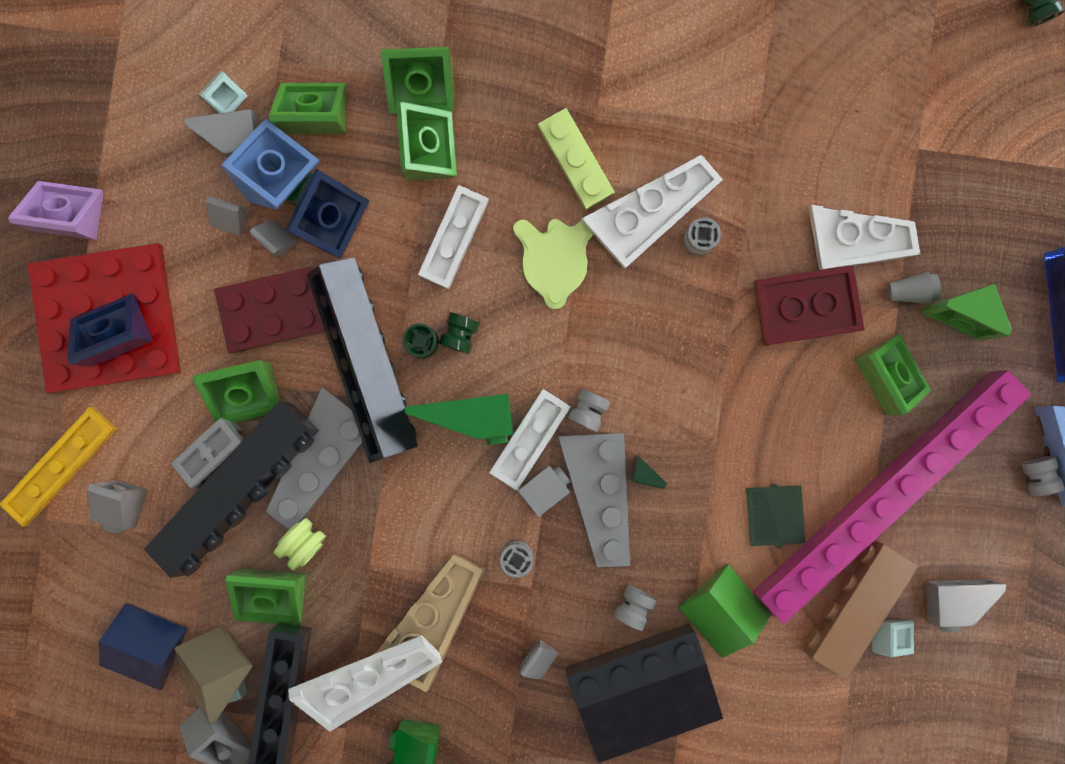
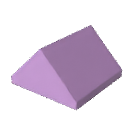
[8,181,103,240]

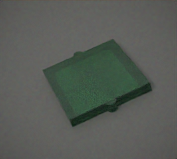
[746,483,805,548]

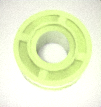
[273,518,326,571]

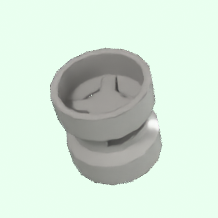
[683,217,721,255]
[568,389,611,432]
[1021,456,1065,497]
[500,540,533,578]
[613,585,658,631]

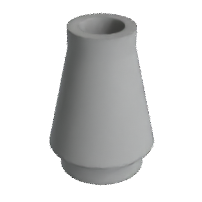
[888,271,941,304]

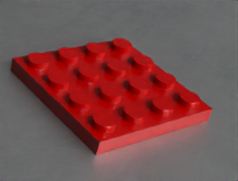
[27,243,181,393]

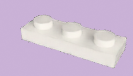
[418,185,489,290]
[489,389,571,490]

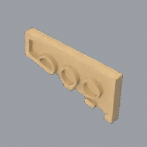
[374,554,485,692]

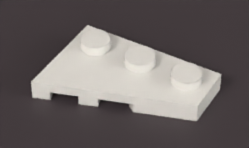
[808,205,920,270]

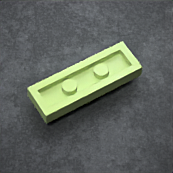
[538,108,615,211]

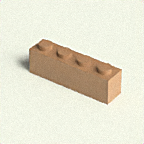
[803,540,918,680]

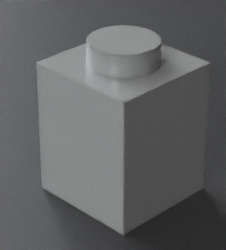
[518,464,571,517]

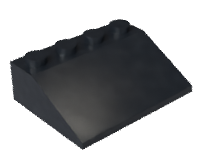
[565,623,723,763]

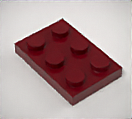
[753,265,865,346]
[214,267,325,354]

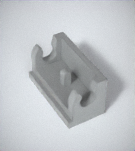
[171,418,245,489]

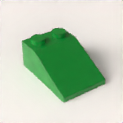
[404,394,514,445]

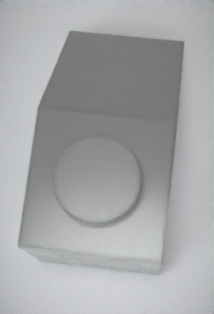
[185,109,260,157]
[87,480,148,533]
[926,579,1006,632]
[180,708,251,764]

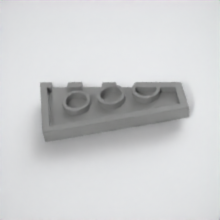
[266,387,363,529]
[558,433,630,567]

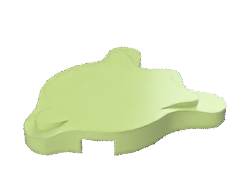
[513,219,593,310]

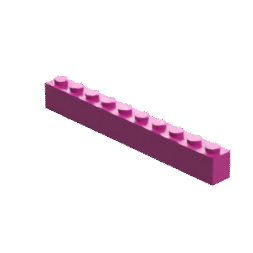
[753,370,1031,624]

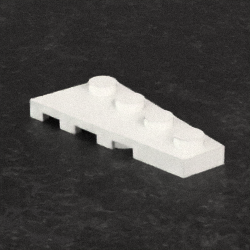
[581,155,723,269]
[288,635,442,732]

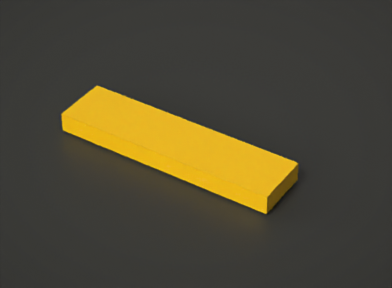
[0,407,117,527]

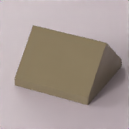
[174,627,253,723]

